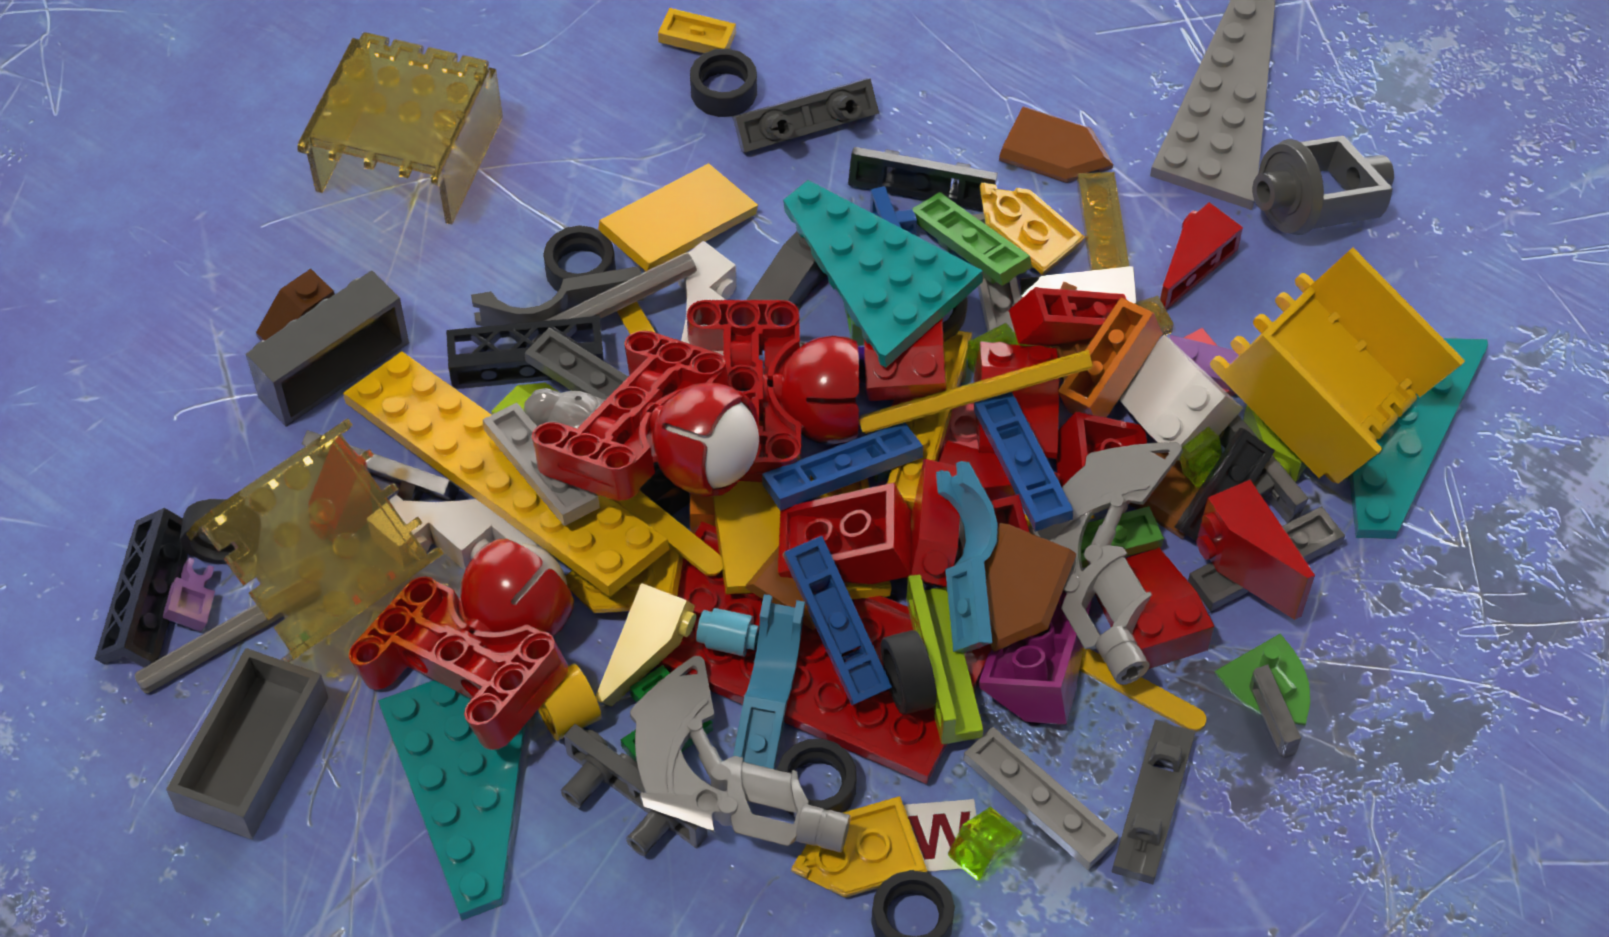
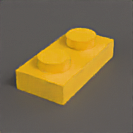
[658,8,736,53]

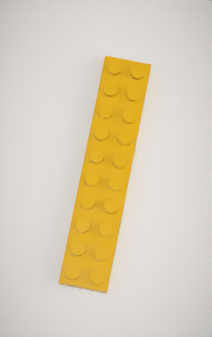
[343,351,669,597]

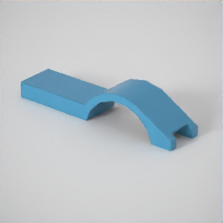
[936,461,998,653]
[733,594,806,769]

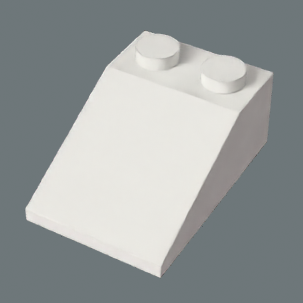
[1119,334,1243,467]

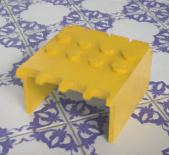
[1210,247,1465,484]

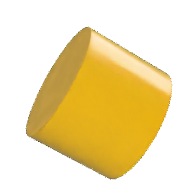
[538,663,602,741]

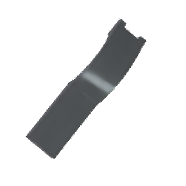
[471,266,644,327]

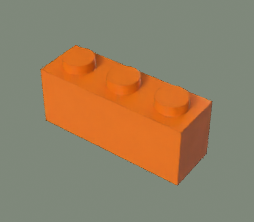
[1058,297,1163,418]

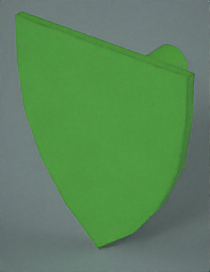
[1214,633,1310,726]

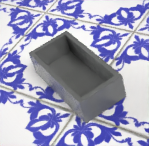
[246,270,409,427]
[166,648,328,839]

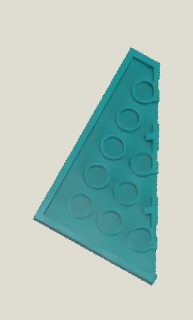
[783,180,983,367]
[1349,338,1488,539]
[378,680,526,921]

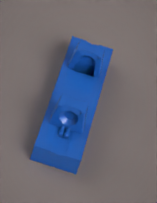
[974,392,1073,532]
[762,422,923,511]
[782,536,892,706]

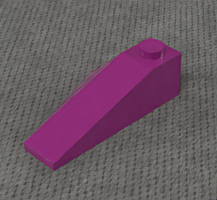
[979,589,1092,725]

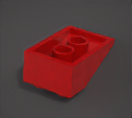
[864,318,947,401]
[973,342,1059,459]
[1197,480,1315,620]
[778,482,911,584]
[1095,548,1214,669]

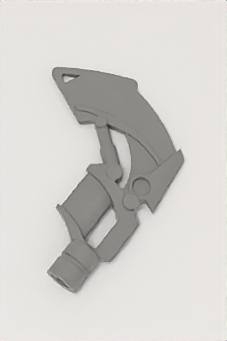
[1028,442,1183,684]
[630,656,851,853]

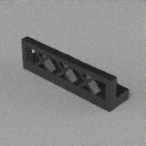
[446,316,604,389]
[95,508,188,667]

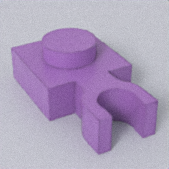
[163,557,215,632]

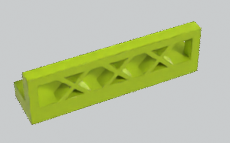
[906,574,983,745]

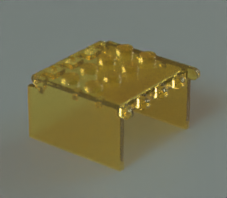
[297,32,503,225]
[186,418,444,663]

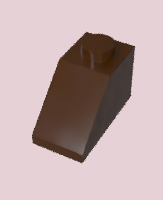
[256,268,335,341]

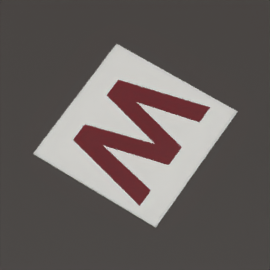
[904,799,983,872]

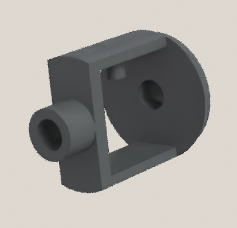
[1252,135,1394,235]

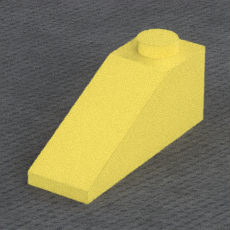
[595,583,696,707]

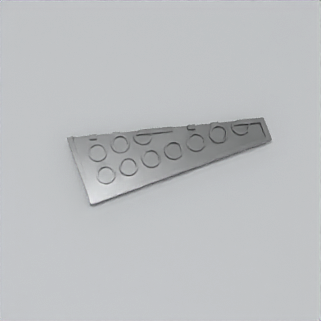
[1150,0,1275,210]

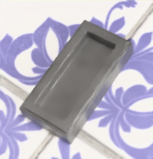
[1249,665,1301,758]

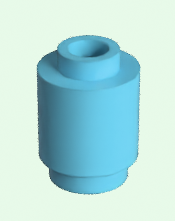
[696,608,759,657]

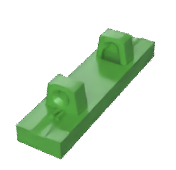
[912,192,1032,286]

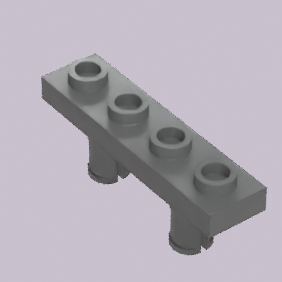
[732,78,879,152]
[561,724,708,856]

